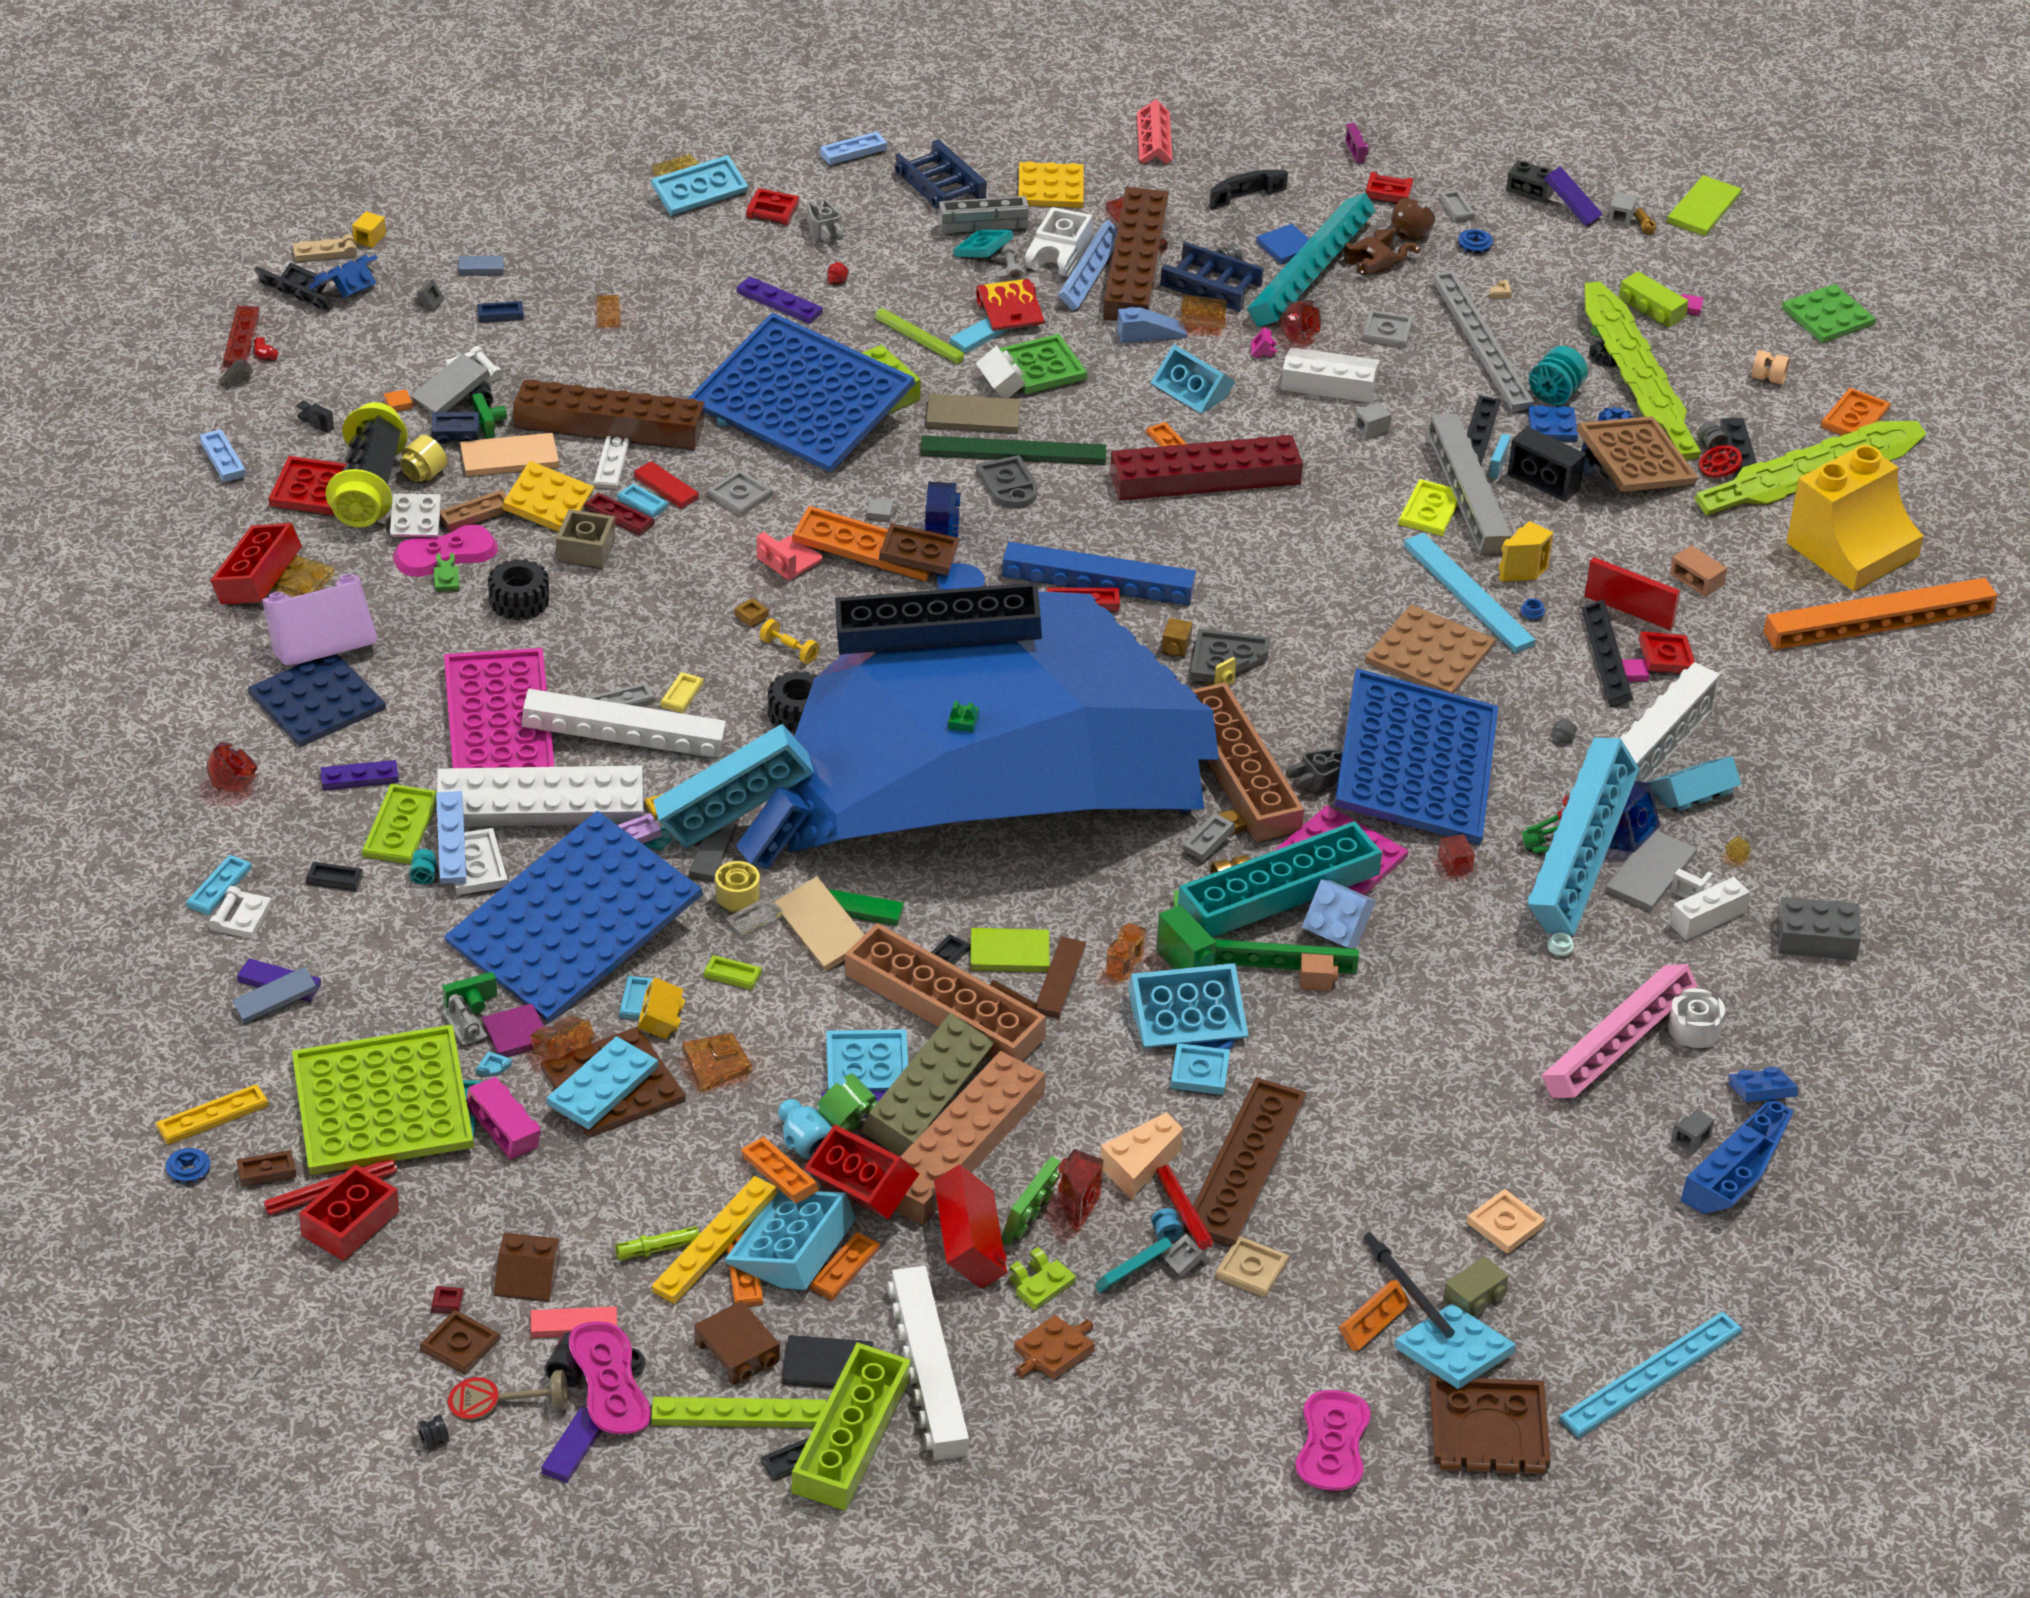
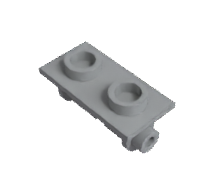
[442,994,487,1046]

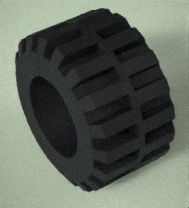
[488,559,550,620]
[768,671,818,734]

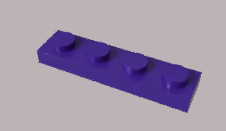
[737,276,823,324]

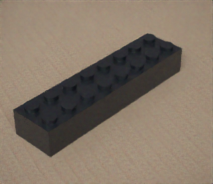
[835,582,1042,655]

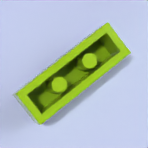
[1618,271,1689,328]

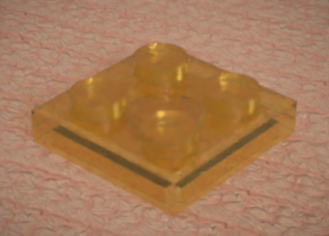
[271,555,335,597]

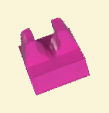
[1251,327,1277,358]

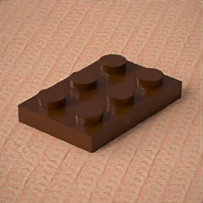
[879,523,960,576]

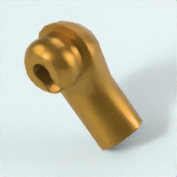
[1633,207,1657,235]

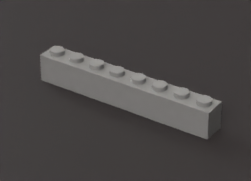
[1427,414,1512,554]

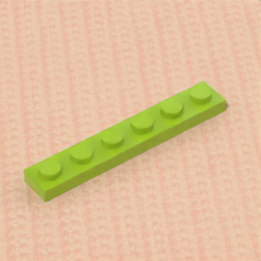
[652,1397,826,1428]

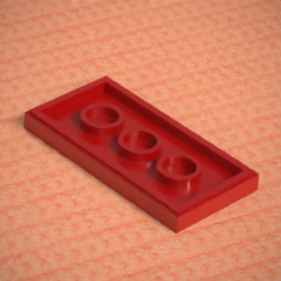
[1584,557,1680,630]

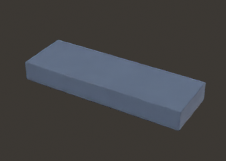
[232,967,317,1024]

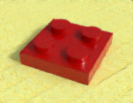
[1638,631,1695,673]

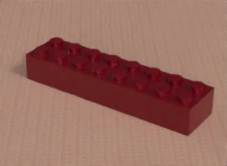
[1110,435,1303,501]

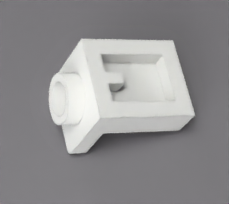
[1671,869,1714,899]

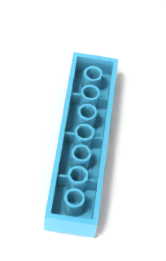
[1527,737,1640,935]

